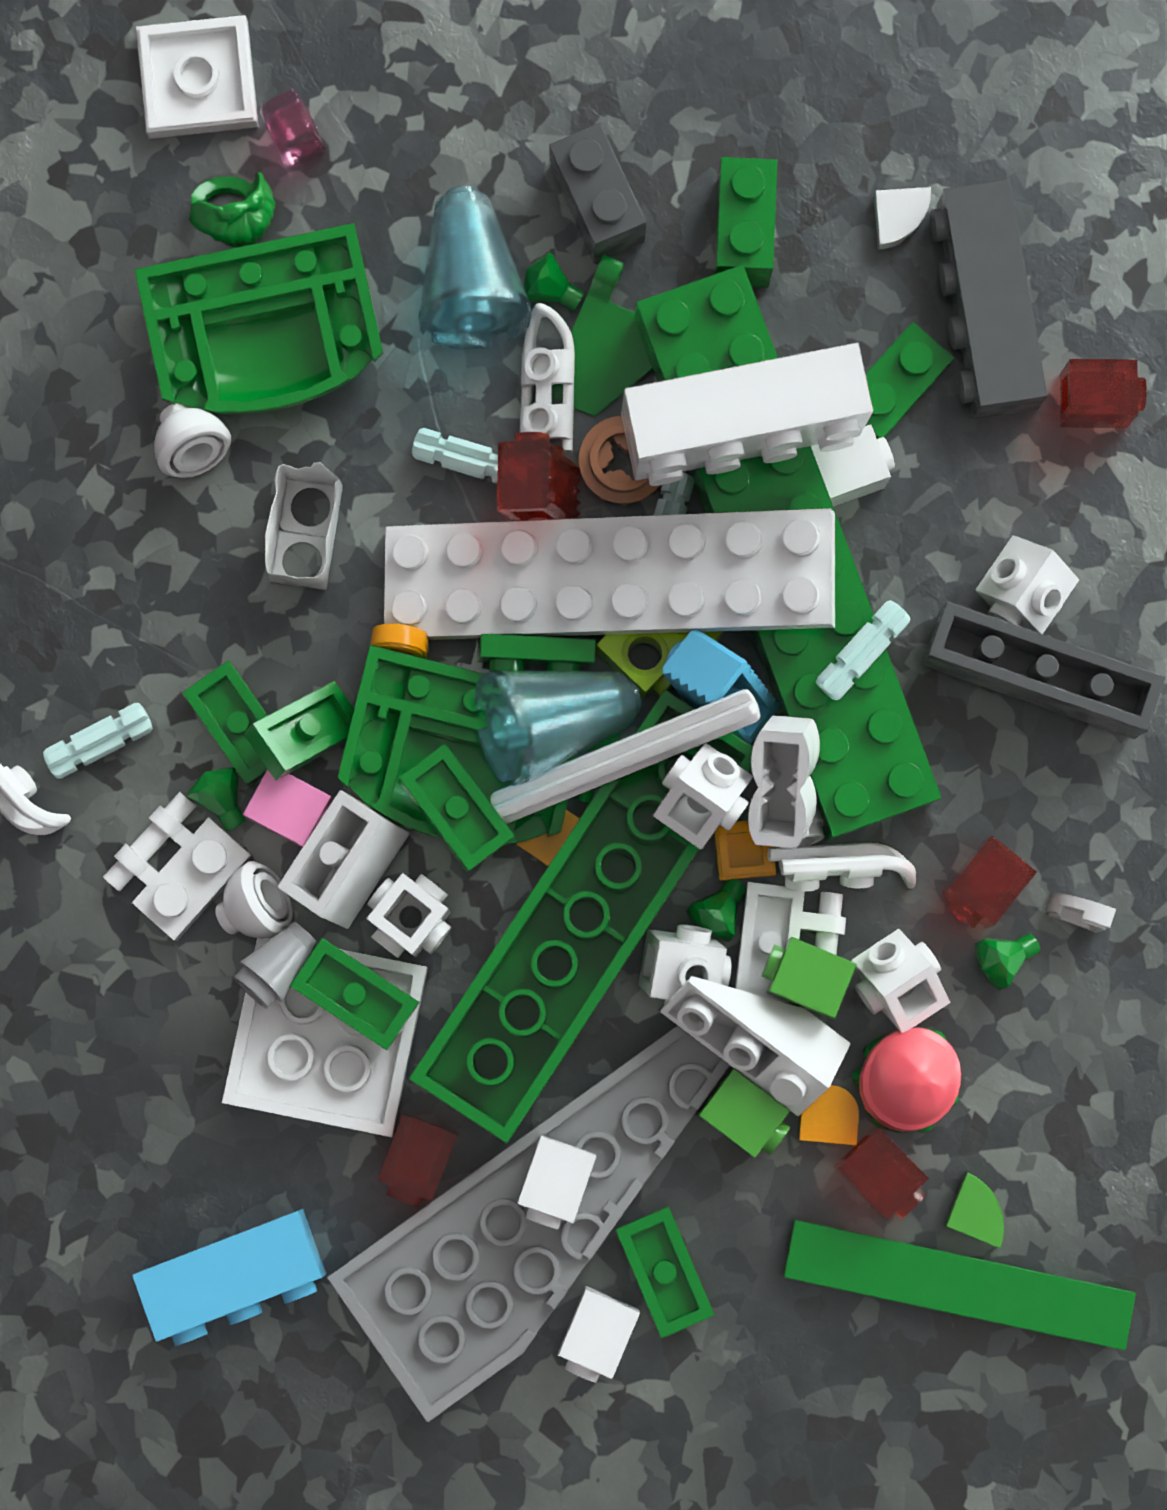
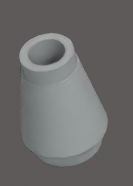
[233,922,318,1009]

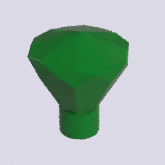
[521,251,584,311]
[187,767,246,831]
[686,878,746,942]
[975,933,1040,990]

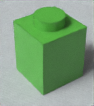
[761,937,857,1019]
[697,1069,790,1158]

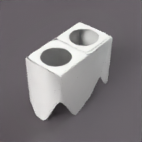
[265,462,343,590]

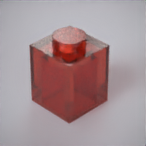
[1060,359,1147,428]
[942,836,1037,929]
[377,1114,459,1207]
[833,1127,929,1220]

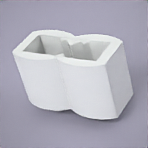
[748,716,820,848]

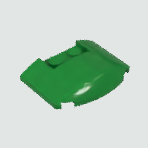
[134,223,383,414]
[337,645,591,845]

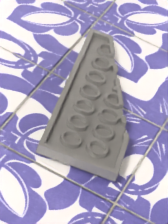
[327,1026,730,1423]

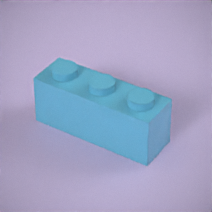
[132,1209,327,1346]

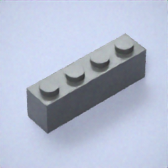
[930,179,1047,419]
[921,601,1166,739]

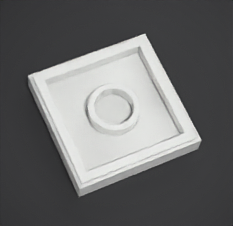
[136,15,259,139]

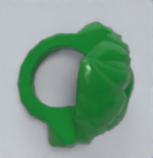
[189,172,275,248]

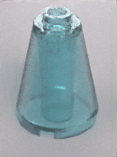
[419,186,532,349]
[474,671,641,786]

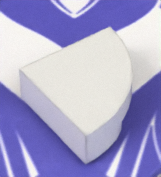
[874,187,931,250]
[1046,893,1116,933]

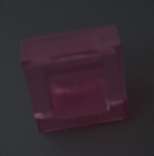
[260,89,326,166]

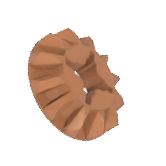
[579,416,660,506]

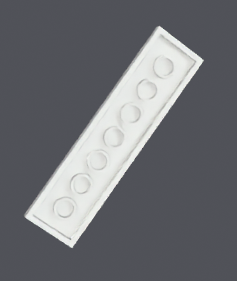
[384,508,835,640]

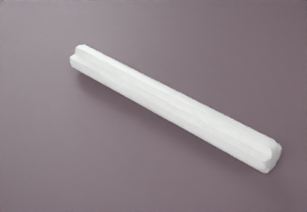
[490,689,760,824]

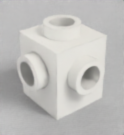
[976,535,1079,634]
[653,743,753,850]
[366,873,452,958]
[638,925,731,1005]
[852,929,950,1033]

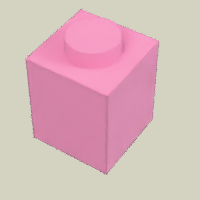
[243,769,334,848]

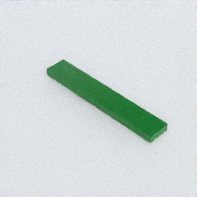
[782,1219,1136,1350]

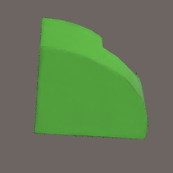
[944,1172,1004,1248]

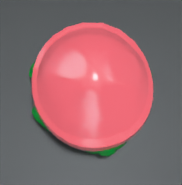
[852,1027,961,1133]

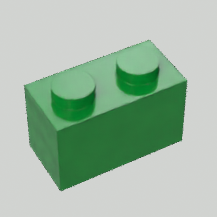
[714,157,777,288]

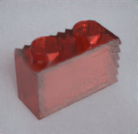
[497,432,581,521]

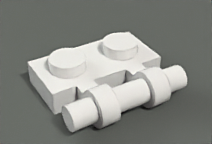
[103,792,253,941]
[735,882,846,1003]

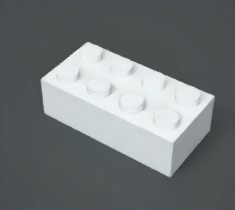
[621,343,873,486]

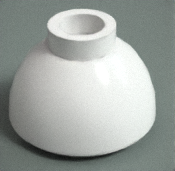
[154,402,231,478]
[215,861,293,939]

